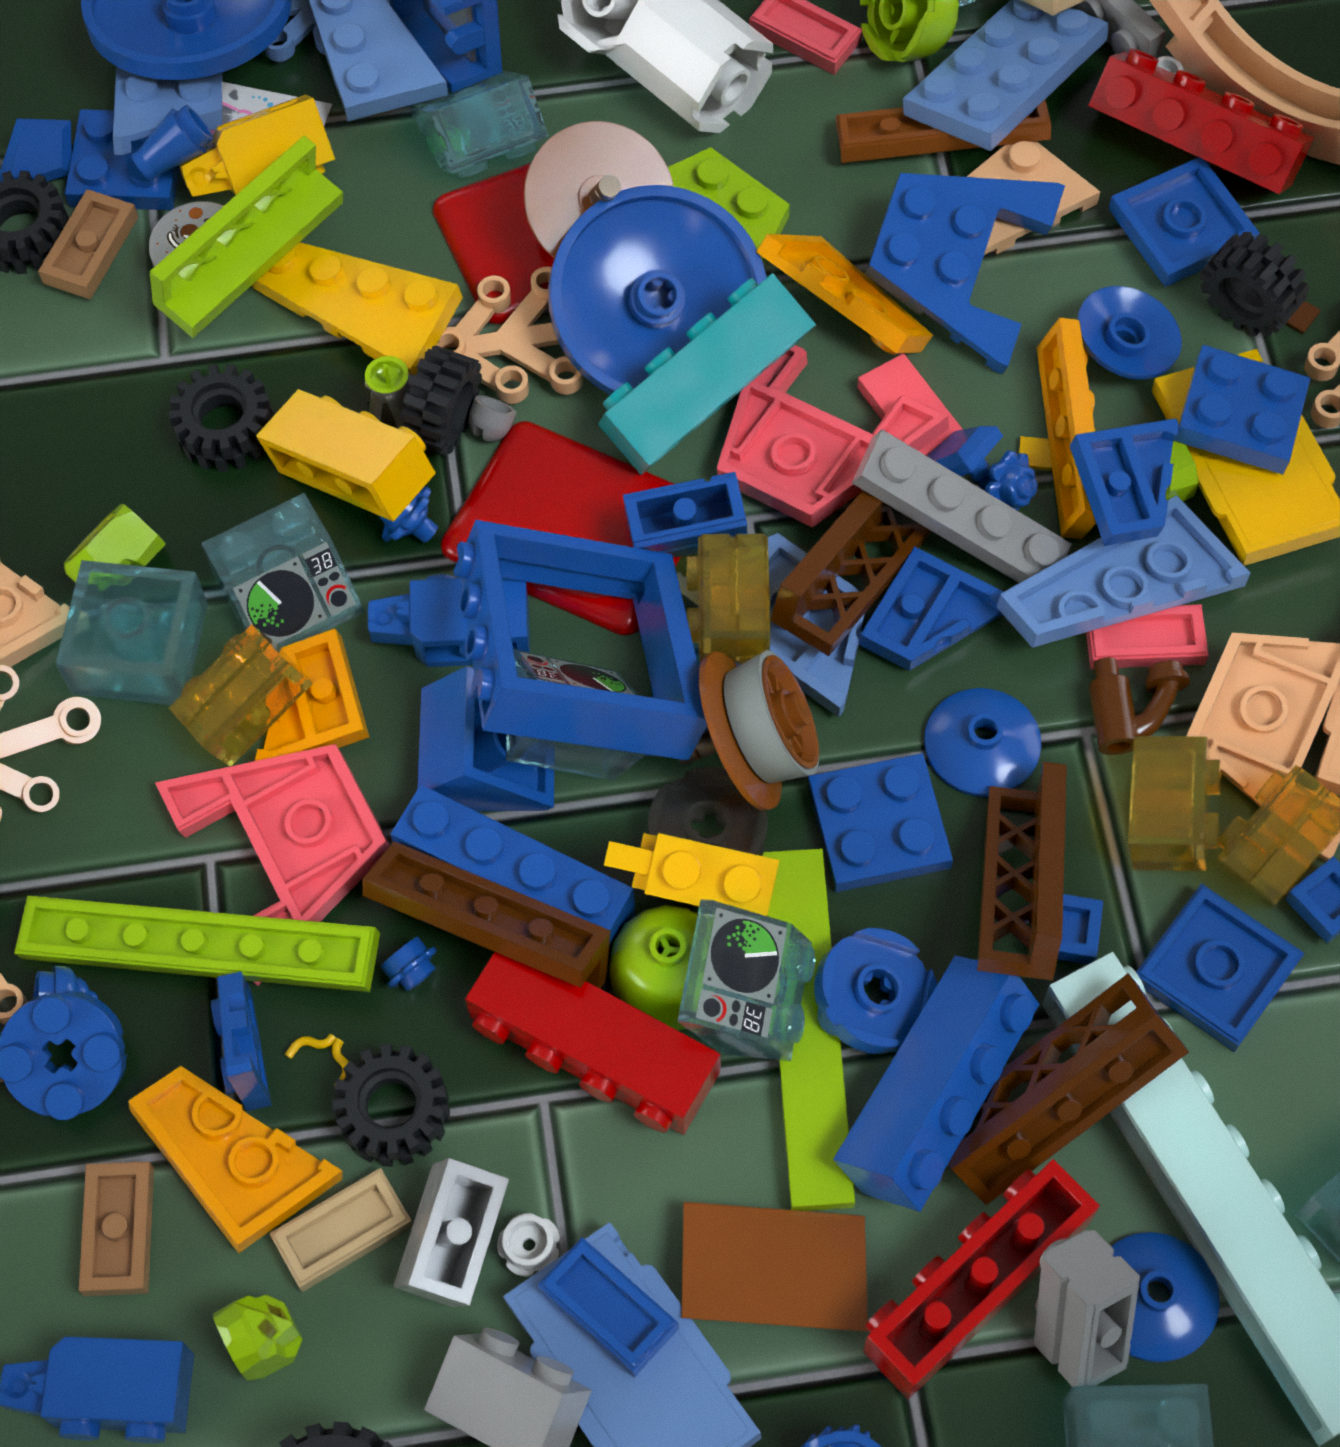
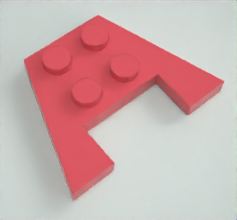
[716,345,949,528]
[155,744,390,986]

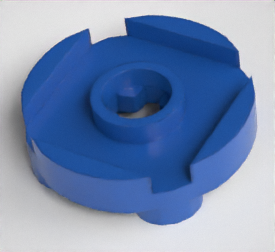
[814,928,937,1054]
[0,991,127,1120]

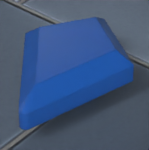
[0,118,72,183]
[927,426,1003,482]

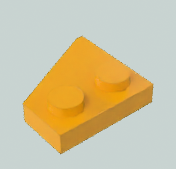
[255,628,370,761]

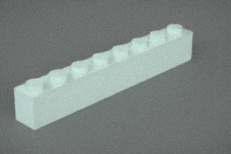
[1042,952,1340,1447]

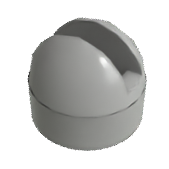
[468,395,517,442]

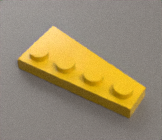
[252,242,463,376]

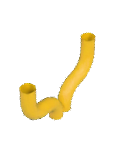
[284,1033,349,1086]

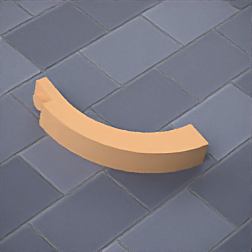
[1149,0,1340,165]

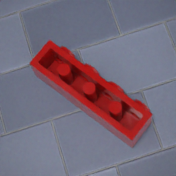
[1088,48,1314,194]
[465,952,721,1135]
[863,1159,1100,1400]

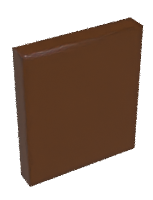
[1285,301,1321,335]

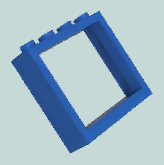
[453,520,707,760]

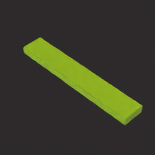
[763,849,855,1211]
[14,896,380,992]

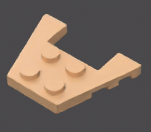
[1185,633,1340,862]

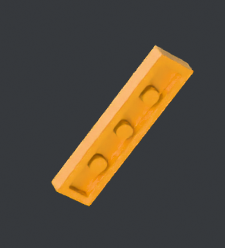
[1036,317,1096,539]

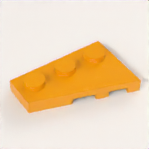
[756,234,933,355]
[128,1066,343,1254]

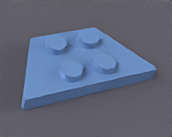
[113,66,223,155]
[677,533,866,717]

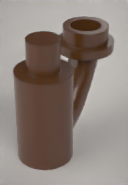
[1089,657,1190,755]

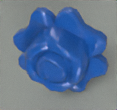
[979,450,1038,511]
[379,487,438,543]

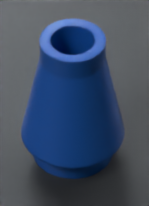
[131,105,213,181]

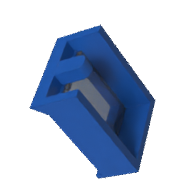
[390,0,502,93]

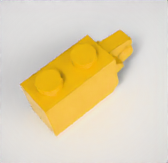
[180,94,335,197]
[604,833,780,921]

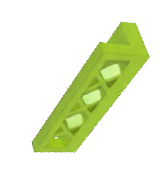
[150,136,343,338]

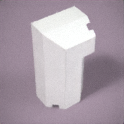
[557,0,773,133]

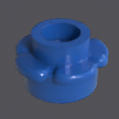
[380,936,437,992]

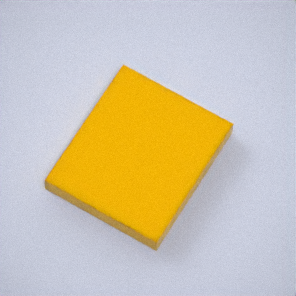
[1019,436,1052,471]

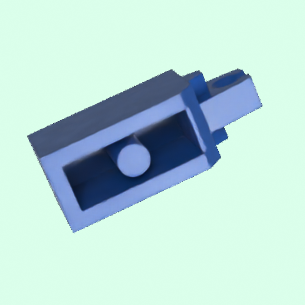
[368,574,531,667]
[0,1337,195,1443]

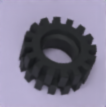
[0,170,69,274]
[1200,232,1309,337]
[400,345,482,455]
[169,364,274,472]
[332,1044,450,1167]

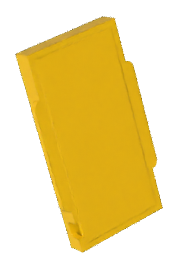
[1152,349,1340,566]

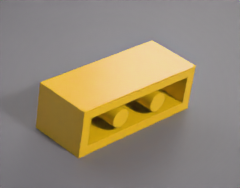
[256,389,436,522]

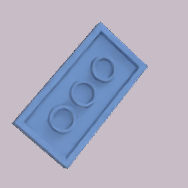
[903,0,1108,151]

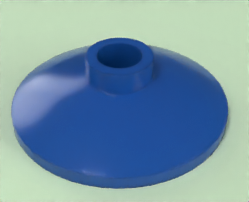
[1077,286,1182,380]
[924,688,1041,797]
[1111,1232,1220,1363]

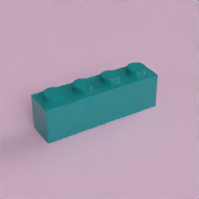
[598,273,816,475]

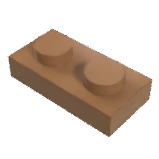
[38,189,138,300]
[79,1162,154,1297]

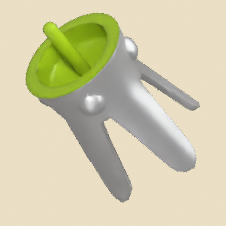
[365,356,412,428]

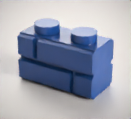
[623,472,747,558]

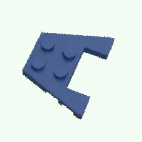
[865,173,1065,375]

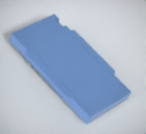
[503,1222,761,1447]

